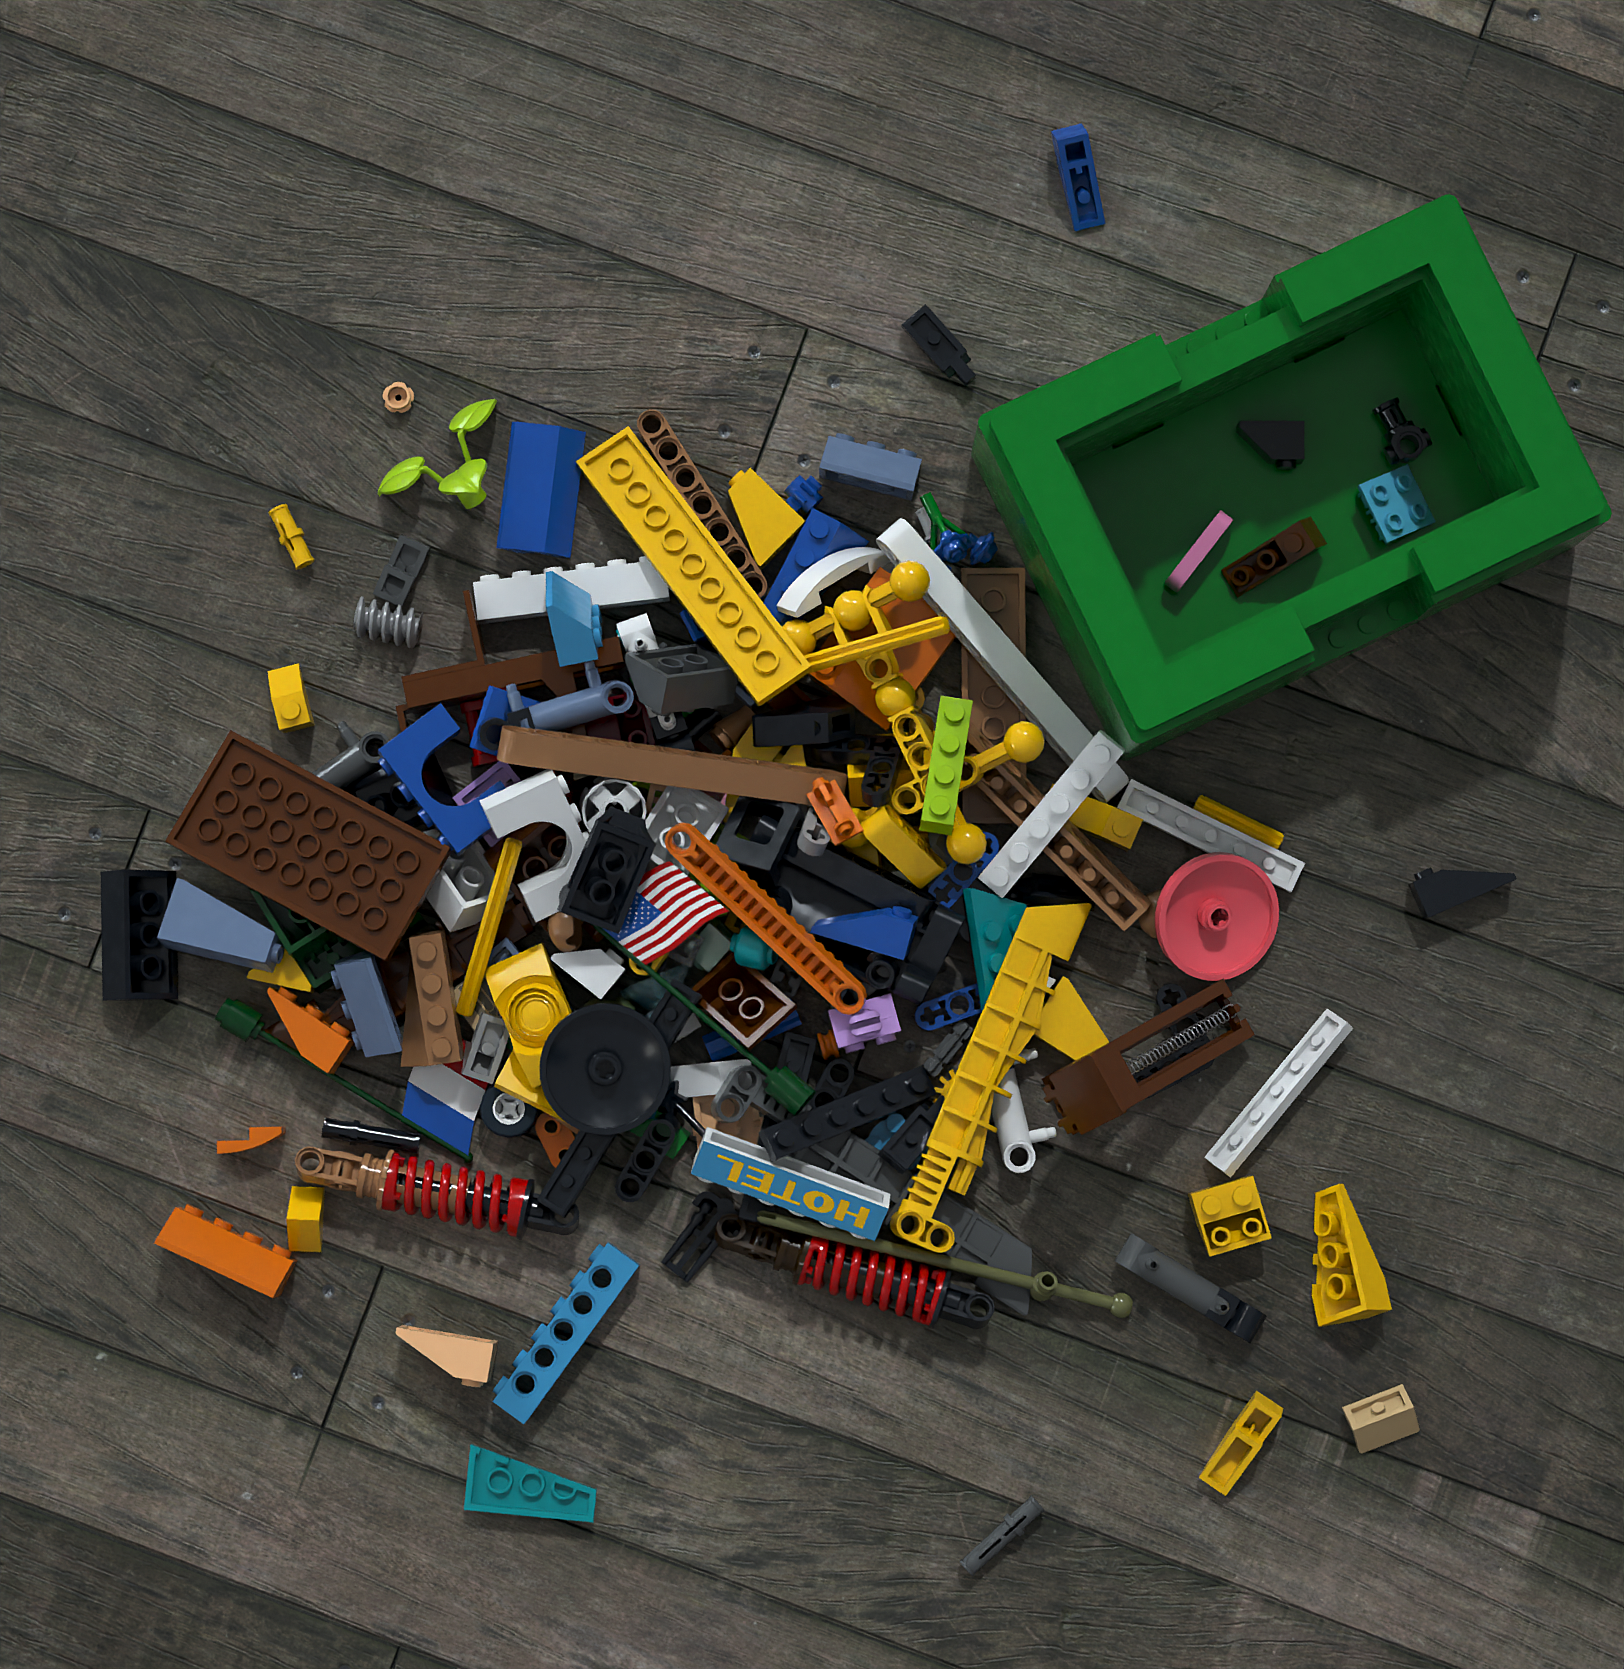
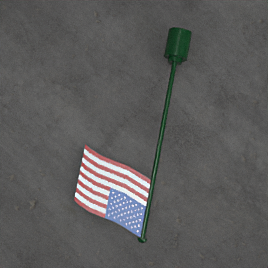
[581,861,816,1116]

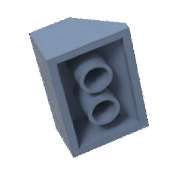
[819,433,922,501]
[331,951,403,1057]

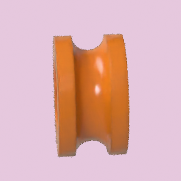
[817,1029,840,1061]

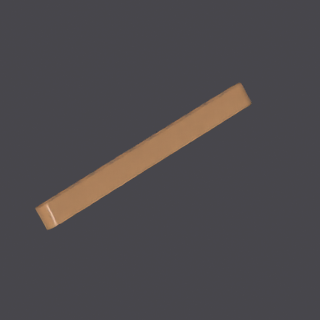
[497,726,848,805]

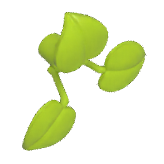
[378,399,497,509]

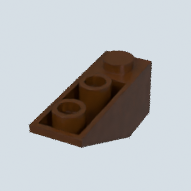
[1221,516,1327,598]

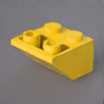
[1188,1175,1272,1257]

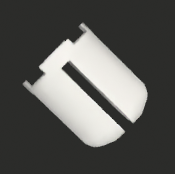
[578,776,647,832]

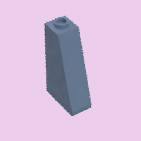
[157,878,284,973]

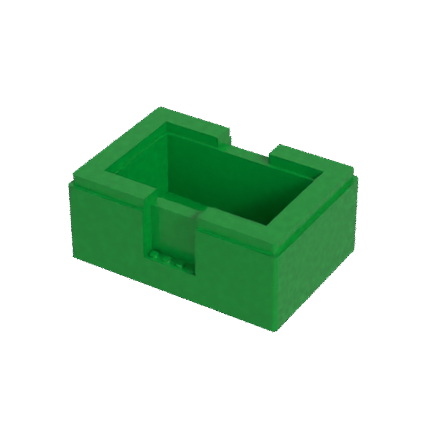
[971,194,1612,761]

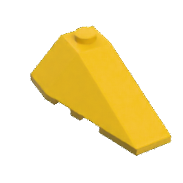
[1312,1184,1392,1327]

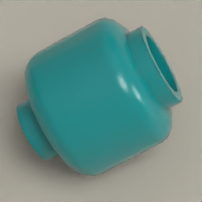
[730,925,779,970]

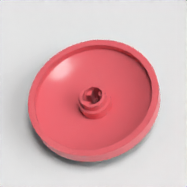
[1155,852,1279,981]

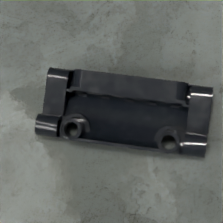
[718,814,966,1006]

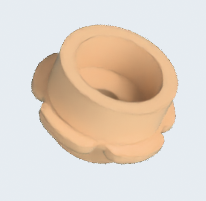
[383,382,414,413]

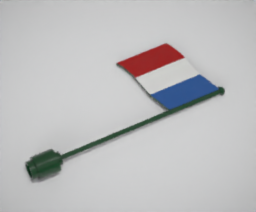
[215,998,488,1164]

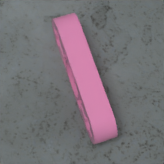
[1164,510,1233,593]

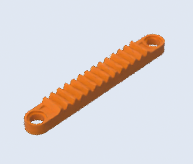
[665,822,867,1015]

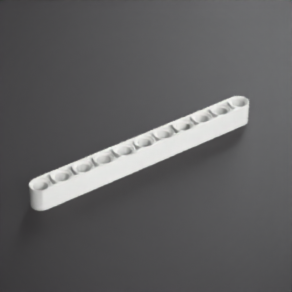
[876,518,1129,803]

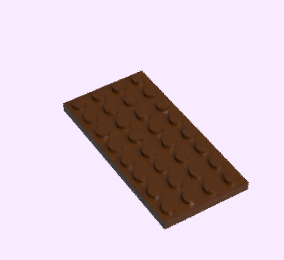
[165,730,452,963]

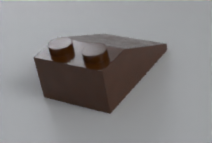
[692,952,797,1051]

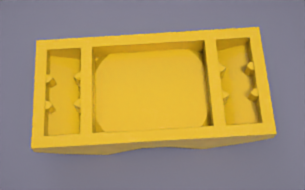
[485,943,572,1088]

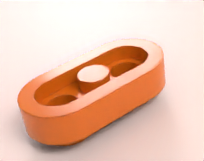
[535,1112,575,1168]

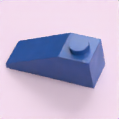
[1051,123,1106,231]
[810,906,919,960]

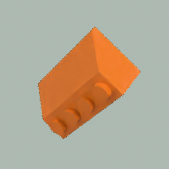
[154,1204,297,1298]

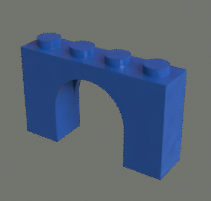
[377,703,506,856]

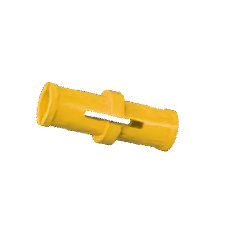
[268,504,315,570]

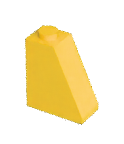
[728,468,805,570]
[1034,976,1109,1061]

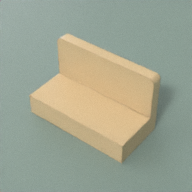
[1342,1384,1420,1454]

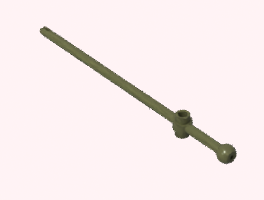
[757,1210,1133,1318]

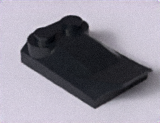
[557,806,657,934]

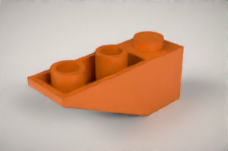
[267,986,354,1074]

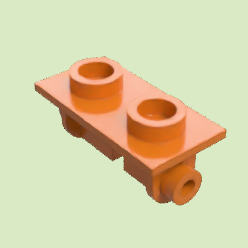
[806,777,864,846]

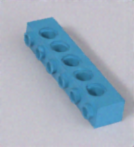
[492,1242,640,1424]

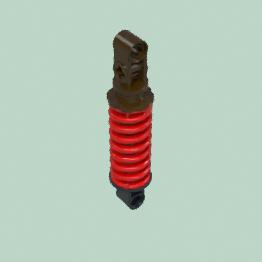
[715,1213,995,1329]

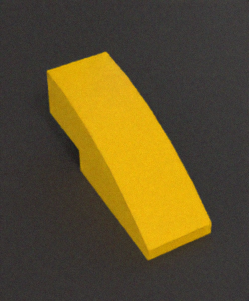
[1199,1390,1283,1496]

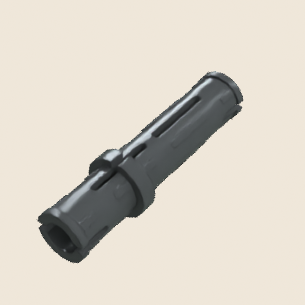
[959,1495,1045,1576]

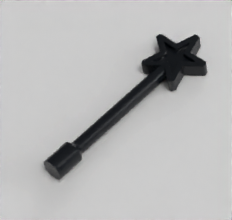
[658,1080,706,1138]

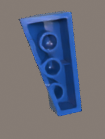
[764,508,869,626]

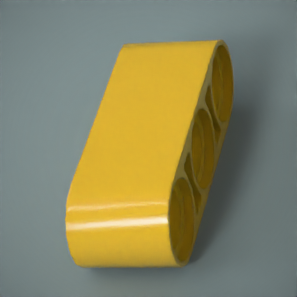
[860,804,947,889]

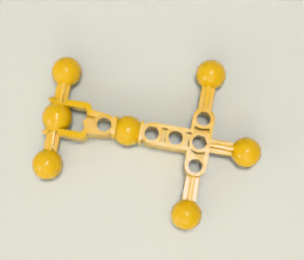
[781,560,1044,864]

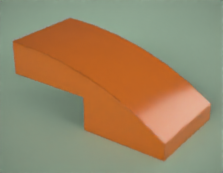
[217,1127,286,1154]

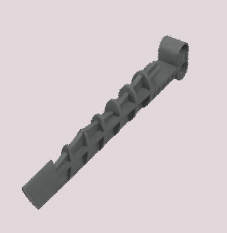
[711,1065,1032,1316]

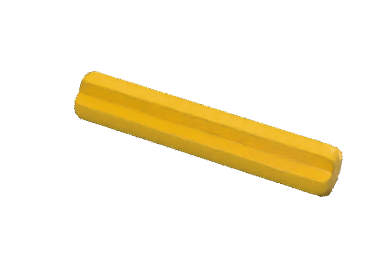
[1193,795,1284,849]

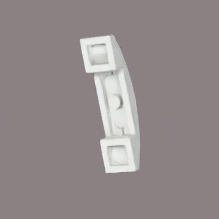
[776,547,891,618]

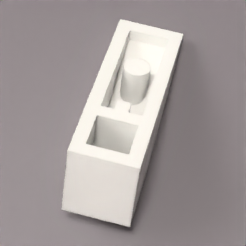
[669,1059,752,1098]

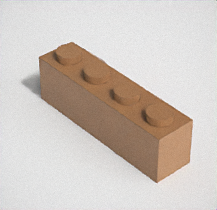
[400,930,464,1067]

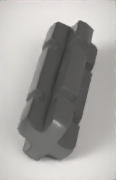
[923,1020,974,1078]

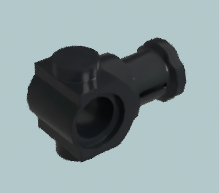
[1372,397,1432,465]

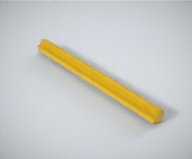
[803,616,950,674]
[456,837,522,1017]

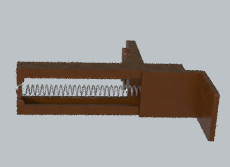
[1042,978,1255,1135]

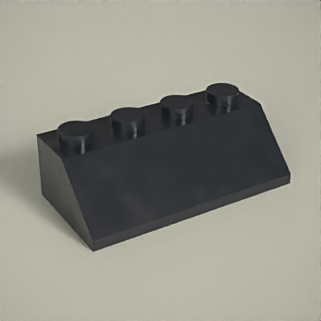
[100,869,178,1001]

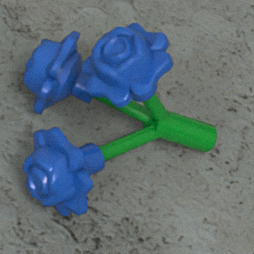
[920,492,998,571]

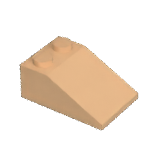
[396,1325,498,1387]

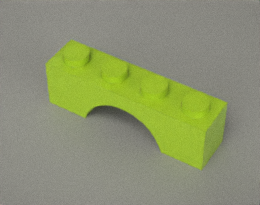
[919,696,973,836]

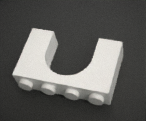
[479,769,589,922]

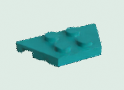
[963,888,1027,1010]

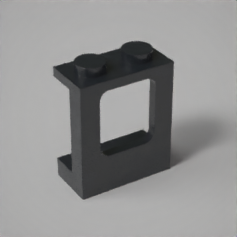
[716,796,805,887]

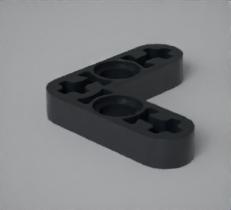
[810,734,903,807]
[1133,983,1215,1099]

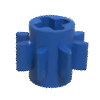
[784,475,823,514]

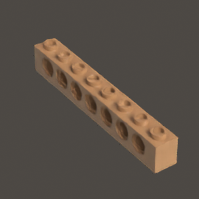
[962,722,1152,932]

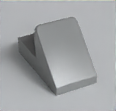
[461,1012,509,1084]

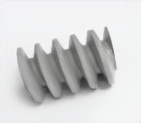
[353,596,423,649]

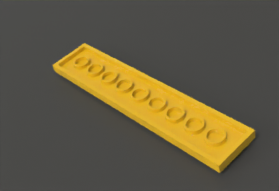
[576,426,812,707]

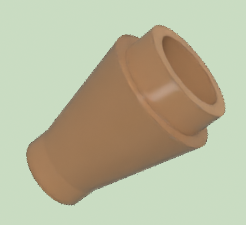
[709,705,755,751]

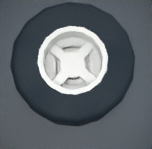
[480,1084,540,1138]

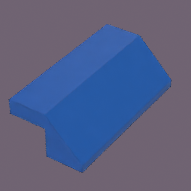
[496,422,586,558]

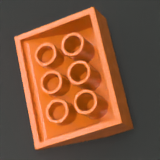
[807,567,956,731]

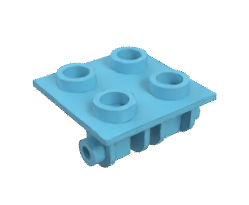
[1357,464,1436,545]

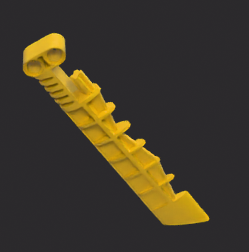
[890,903,1091,1253]

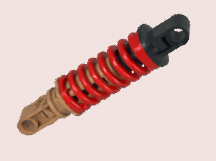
[295,1146,579,1240]

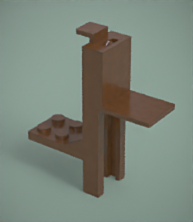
[396,590,626,736]

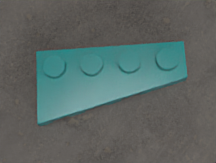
[464,1444,597,1523]

